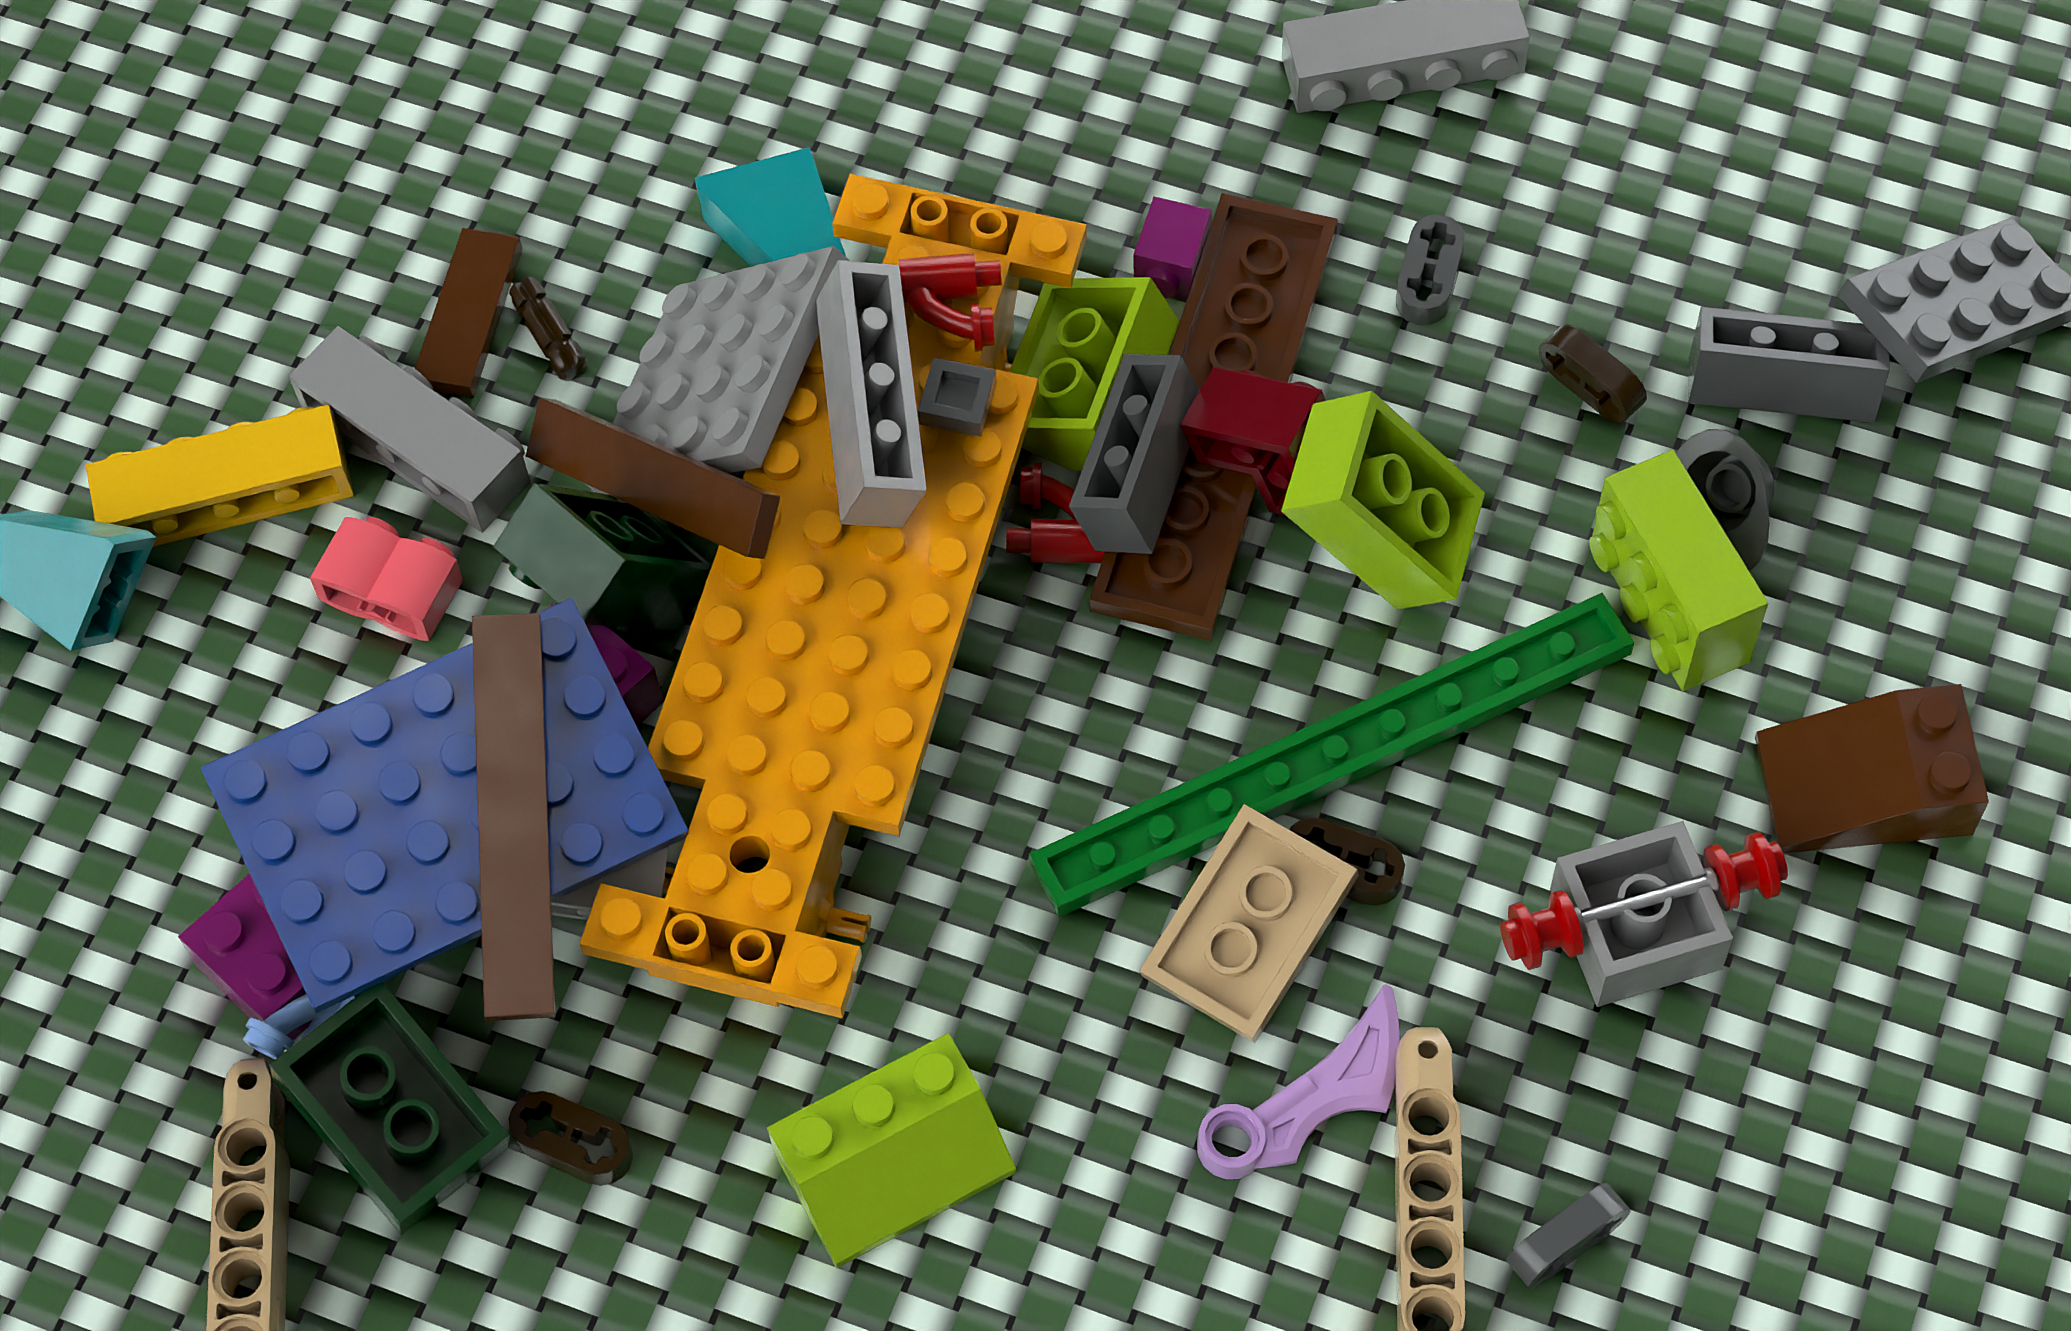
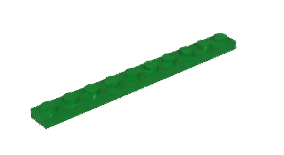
[1029,592,1634,918]

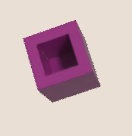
[1133,196,1212,300]

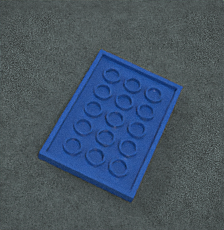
[200,598,689,1013]

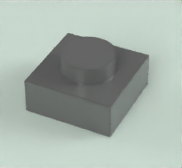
[918,358,997,437]

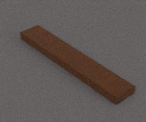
[525,397,780,559]
[472,613,555,1021]

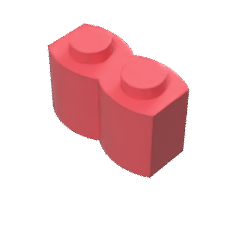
[310,517,463,641]

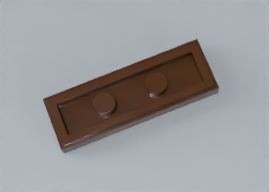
[415,228,523,398]

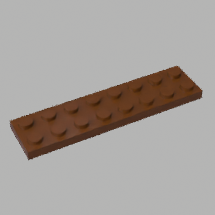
[1089,193,1338,641]

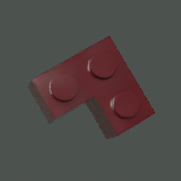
[1180,367,1326,516]

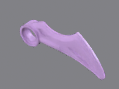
[1197,984,1400,1179]

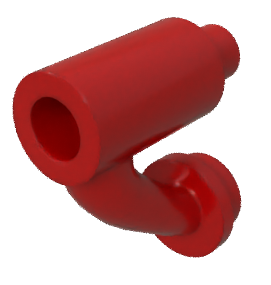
[899,253,1002,352]
[1006,463,1105,564]

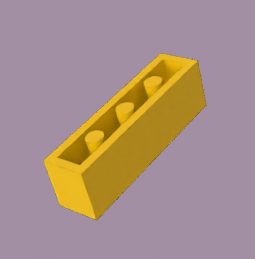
[85,404,354,547]

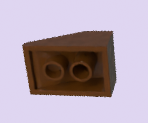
[1755,684,1989,854]

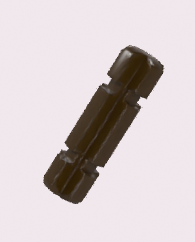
[509,277,588,381]

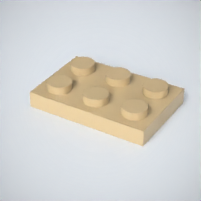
[1139,804,1359,1043]

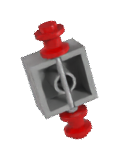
[1500,821,1788,1007]

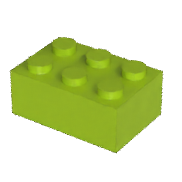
[1281,391,1485,610]
[1589,449,1769,692]

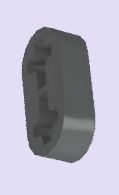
[1396,214,1465,325]
[1506,1183,1631,1289]

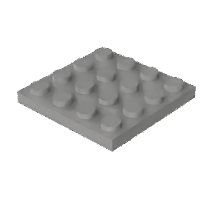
[586,246,850,494]

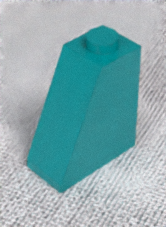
[695,147,846,267]
[0,510,156,651]

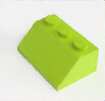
[1009,277,1180,471]
[767,1033,1017,1269]

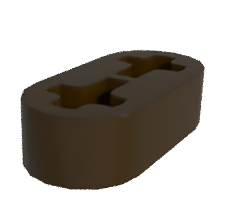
[1539,324,1647,424]
[1289,817,1405,906]
[508,1091,633,1186]

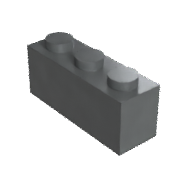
[1688,307,1890,423]
[1069,354,1200,554]

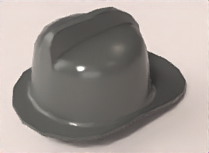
[1677,429,1774,572]

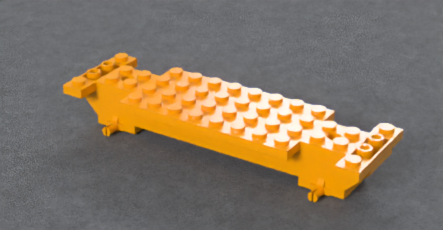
[579,174,1087,1019]

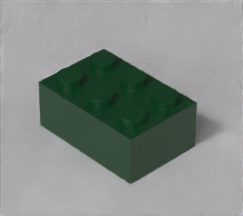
[493,483,712,633]
[269,982,509,1235]

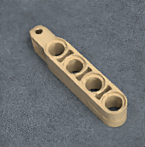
[1395,1027,1465,1331]
[206,1058,290,1331]

